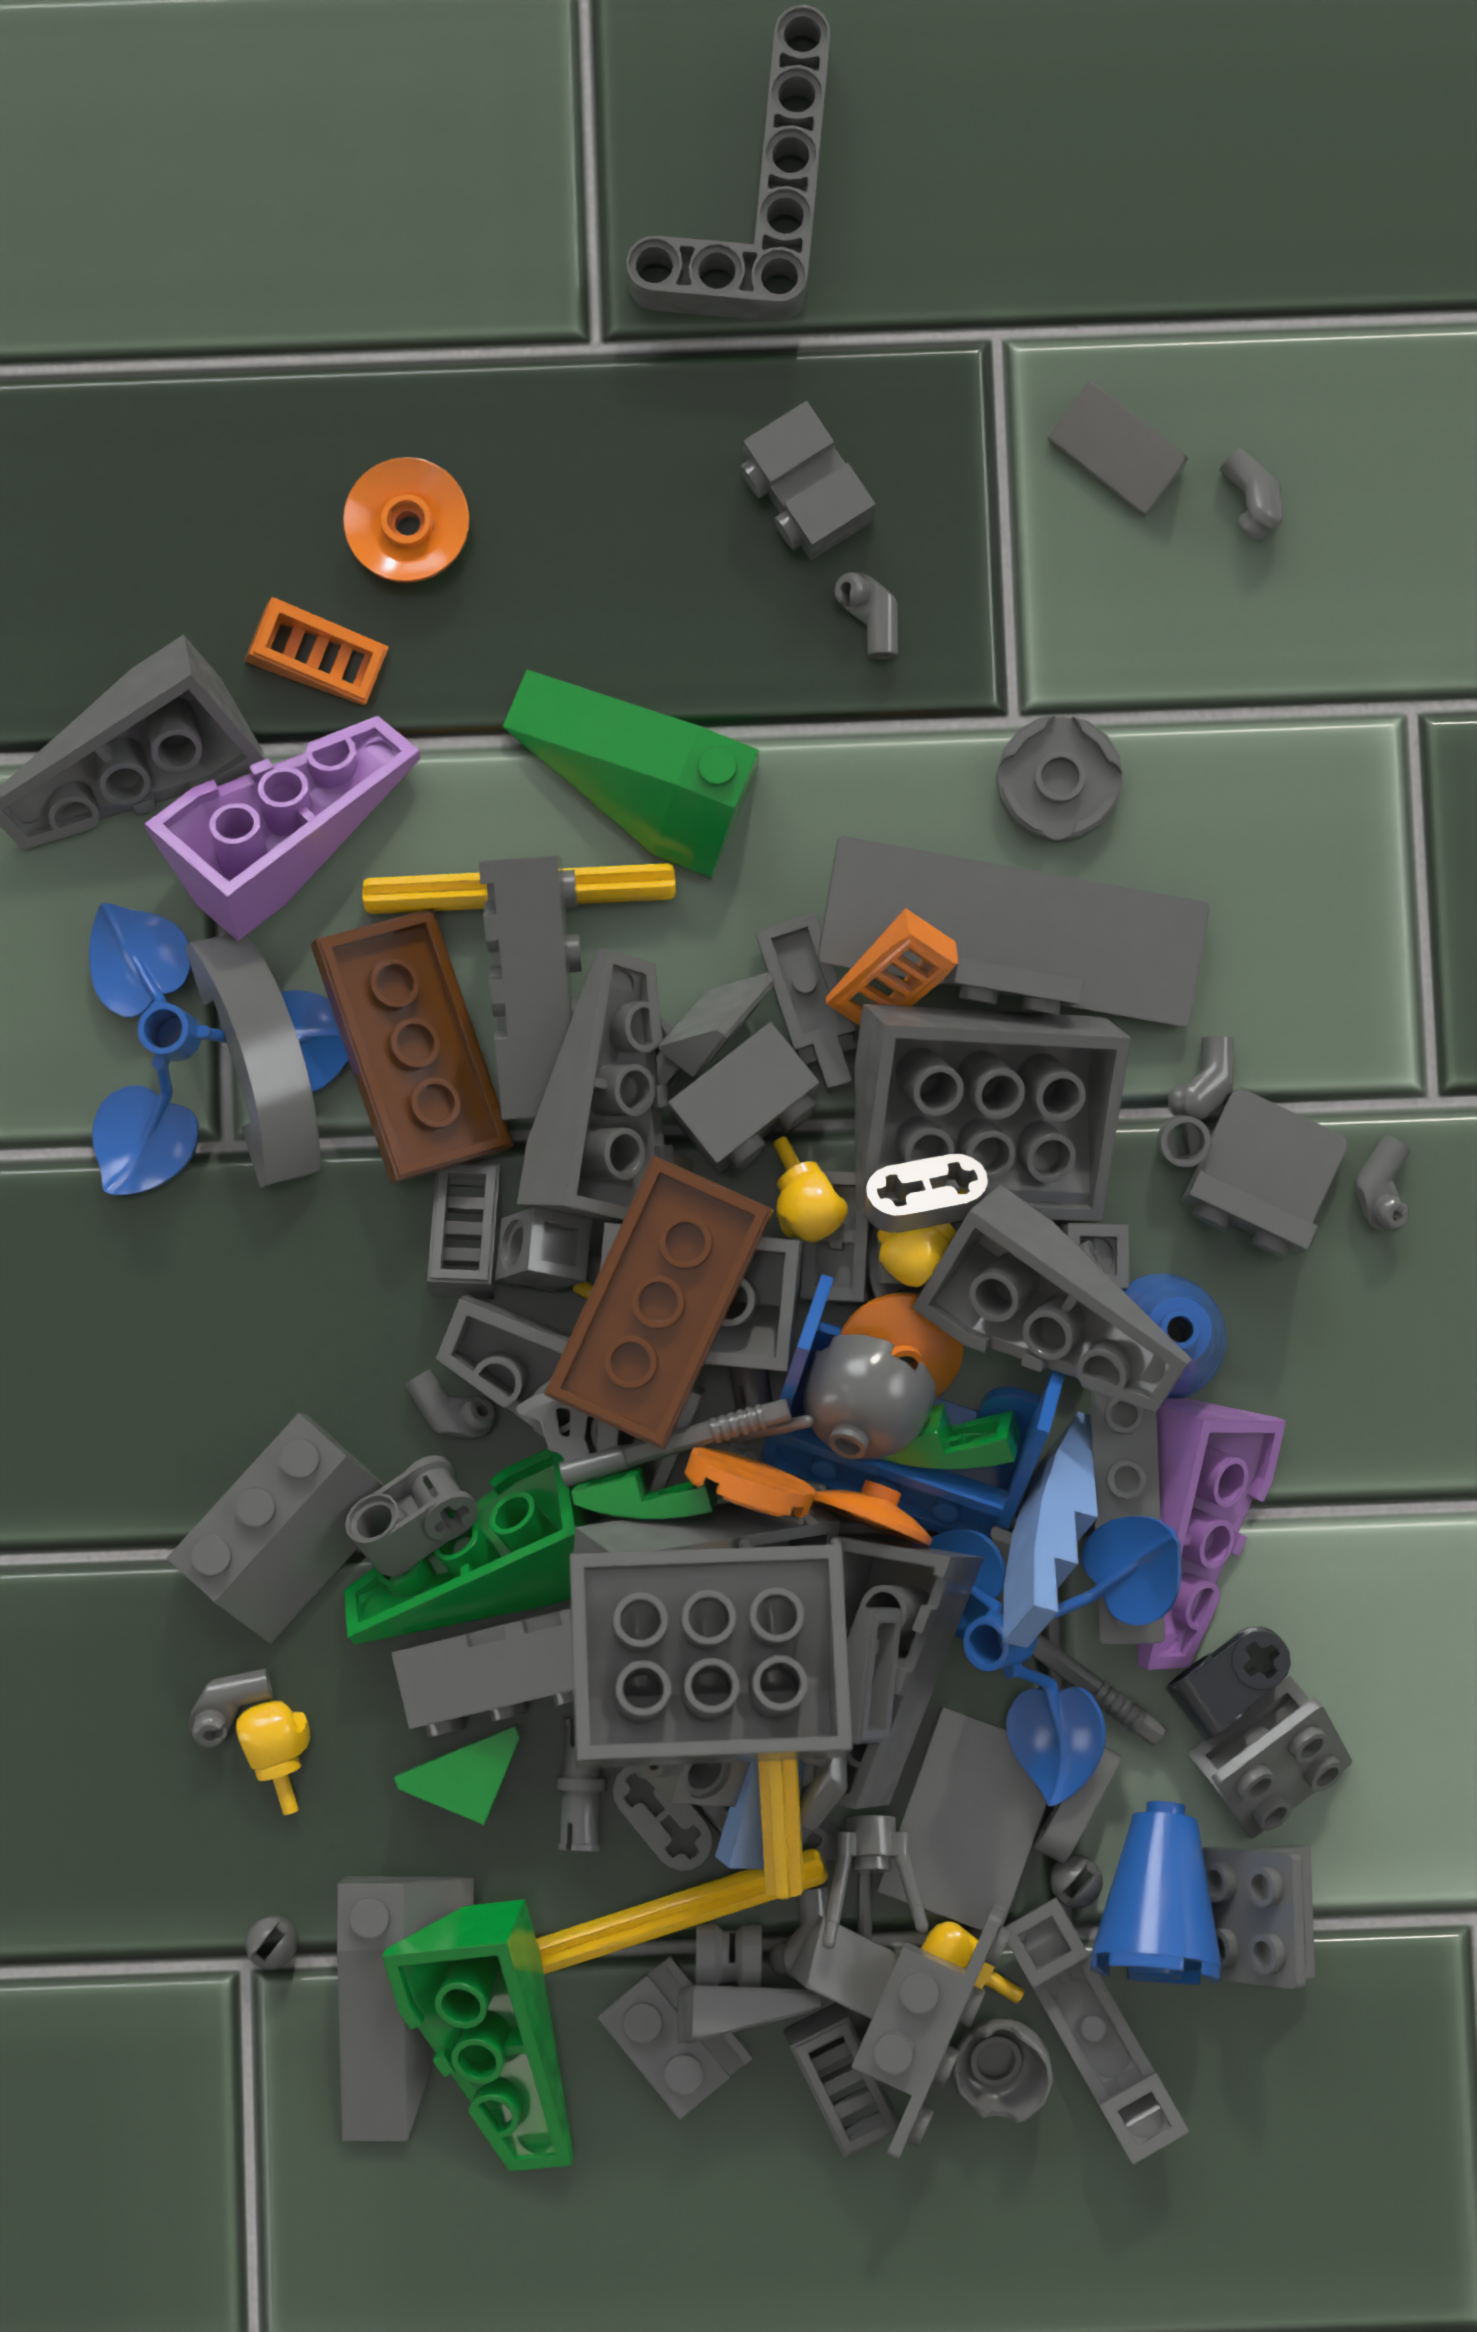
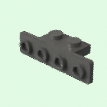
[1081,1390,1165,1644]
[851,1903,1012,2160]

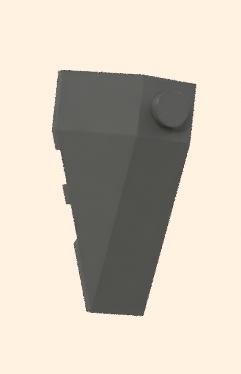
[0,634,265,850]

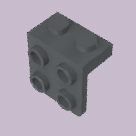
[1181,1089,1347,1258]

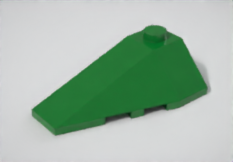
[503,669,759,880]
[344,1448,601,1645]
[382,1899,574,2171]

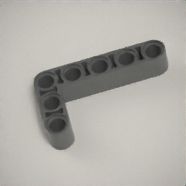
[626,5,831,322]

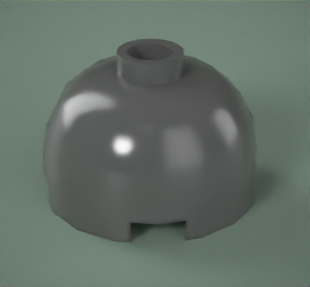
[802,1334,935,1459]

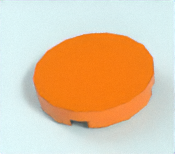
[684,1447,816,1518]

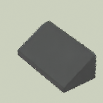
[1048,380,1188,517]
[659,972,775,1077]
[790,1915,900,2019]

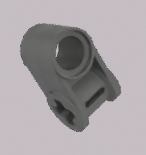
[345,1455,478,1576]

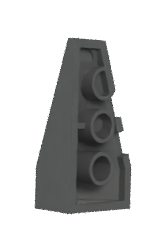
[517,949,674,1224]
[912,1185,1192,1413]
[337,1876,475,2141]

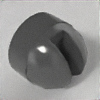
[1157,1115,1211,1167]
[1050,1854,1103,1908]
[245,1915,299,1970]

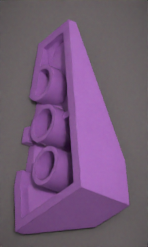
[145,716,421,941]
[1137,1398,1286,1670]

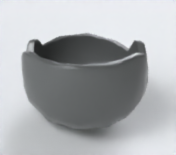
[952,2019,1054,2123]

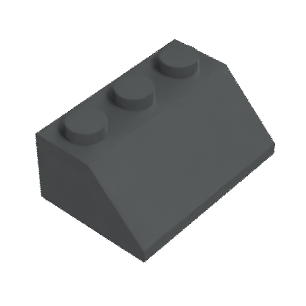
[600,1223,804,1371]
[167,1413,385,1644]

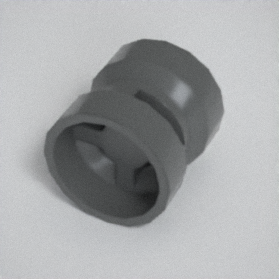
[696,1923,762,1988]

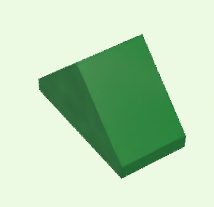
[394,1723,523,1825]

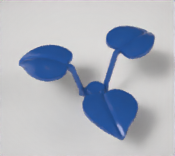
[89,903,349,1195]
[911,1516,1181,1806]

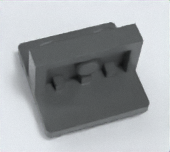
[1188,1676,1352,1839]
[1202,1844,1315,1989]

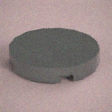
[996,716,1122,842]

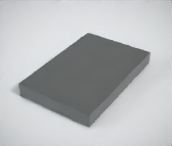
[876,1706,1047,1931]

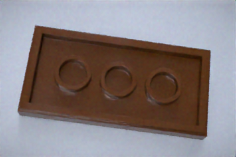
[310,908,514,1185]
[544,1155,774,1450]

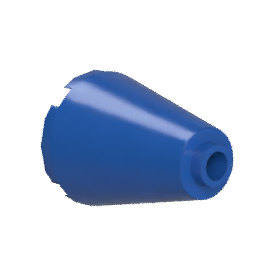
[1121,1273,1227,1398]
[1090,1801,1222,1985]

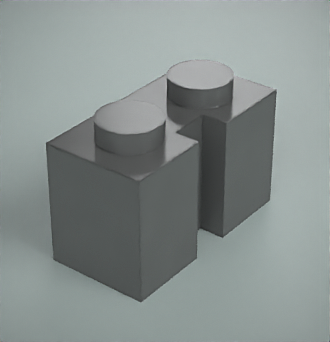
[740,401,876,561]

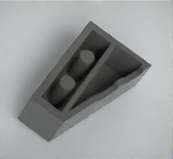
[391,1607,573,1737]

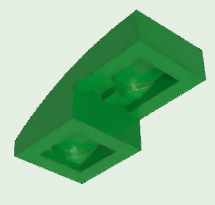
[881,1403,1021,1469]
[571,1466,718,1519]

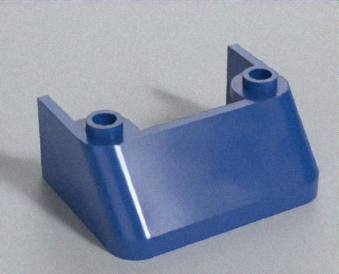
[761,1274,1065,1542]

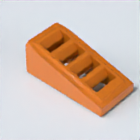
[244,597,389,706]
[826,908,958,1026]

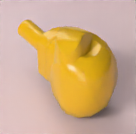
[773,1137,849,1243]
[877,1188,967,1287]
[236,1701,310,1815]
[920,1921,1024,2004]

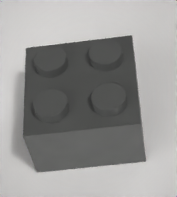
[668,1021,819,1175]

